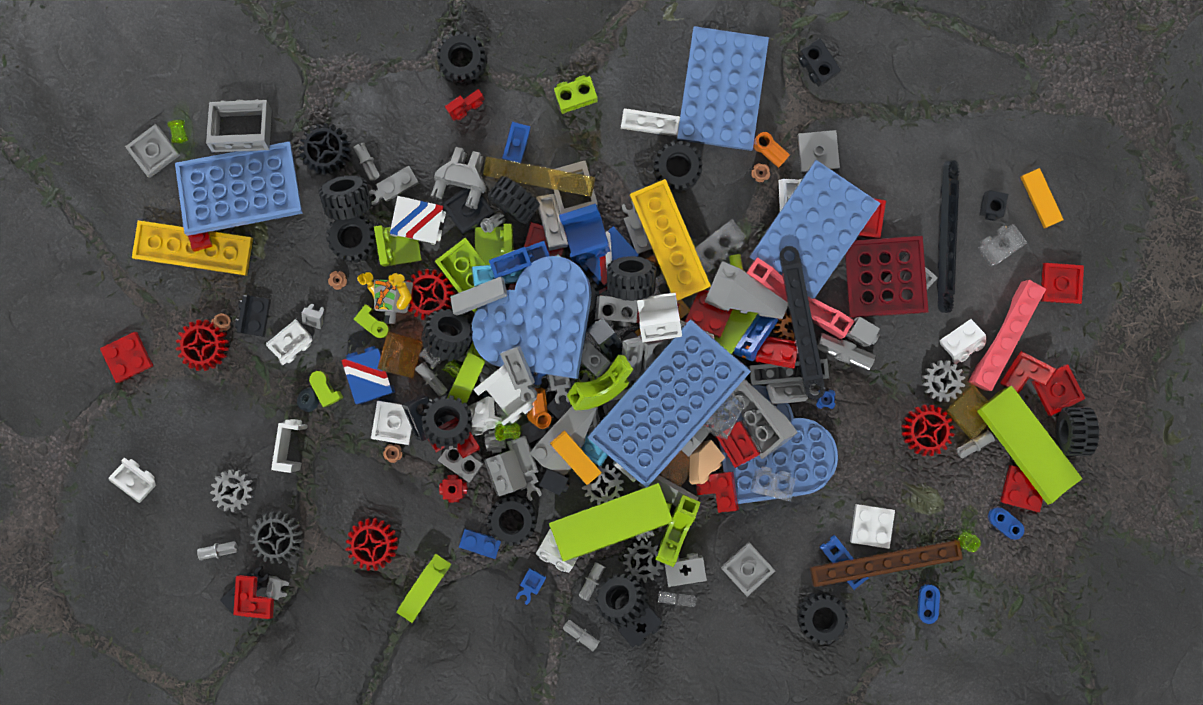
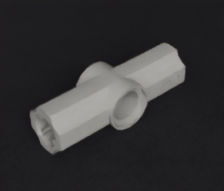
[817,333,876,370]

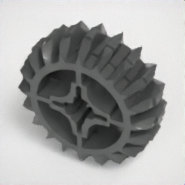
[250,511,303,564]

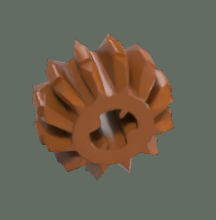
[772,312,795,341]

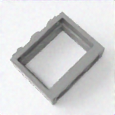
[206,99,272,152]

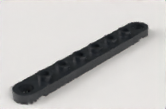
[937,160,960,313]
[779,246,825,400]

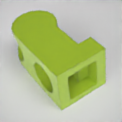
[354,304,391,338]
[309,371,343,407]

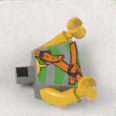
[357,272,413,324]

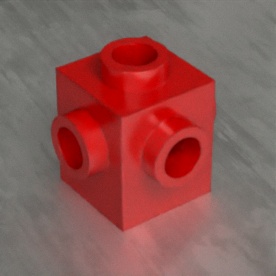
[439,474,468,503]

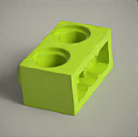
[554,76,598,114]

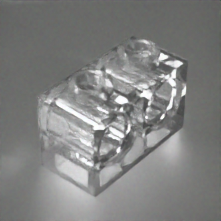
[750,466,796,501]

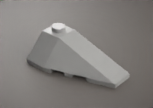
[705,261,788,319]
[731,379,798,459]
[530,406,598,476]

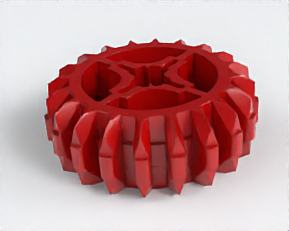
[406,269,455,320]
[175,319,229,371]
[901,405,954,456]
[346,518,398,571]

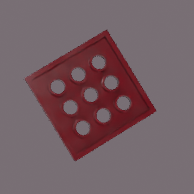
[845,236,929,318]

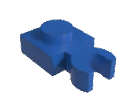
[516,568,546,605]

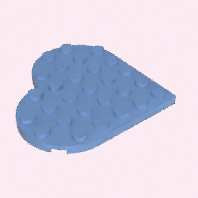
[472,256,591,379]
[717,385,838,504]

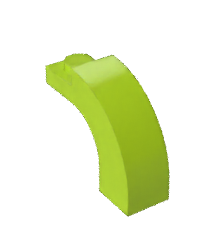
[447,342,486,404]
[566,355,633,410]
[655,495,701,567]
[396,554,452,623]

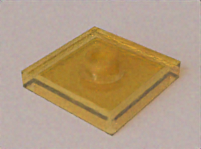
[946,385,988,439]

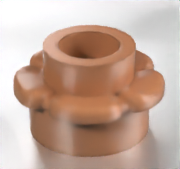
[751,164,770,182]
[328,271,347,290]
[211,314,230,332]
[383,444,402,463]

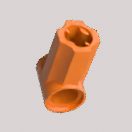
[753,132,790,168]
[527,388,551,429]

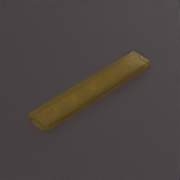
[483,157,595,197]

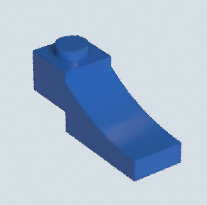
[489,241,550,279]

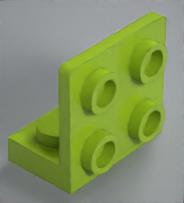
[475,224,514,265]
[374,225,421,267]

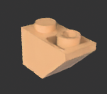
[689,440,725,485]

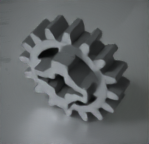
[623,540,664,583]

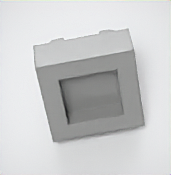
[302,304,324,329]
[266,576,289,600]

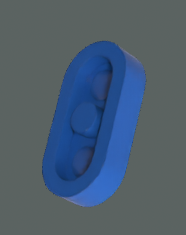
[988,507,1024,540]
[917,584,940,624]

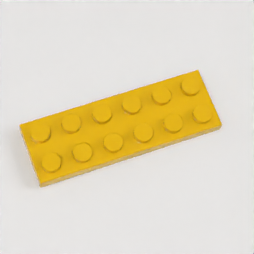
[630,179,711,301]
[132,220,253,276]

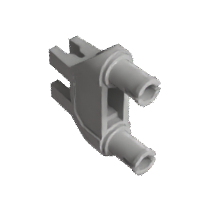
[430,147,486,209]

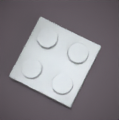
[371,401,412,445]
[850,504,895,548]

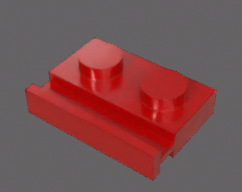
[756,336,797,369]
[716,420,760,468]

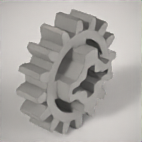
[922,360,965,402]
[582,464,624,505]
[210,470,255,512]

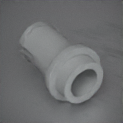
[480,212,505,233]

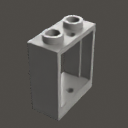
[549,161,598,214]

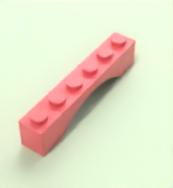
[746,257,855,340]
[968,280,1046,391]

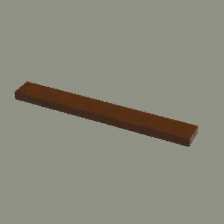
[810,540,963,587]

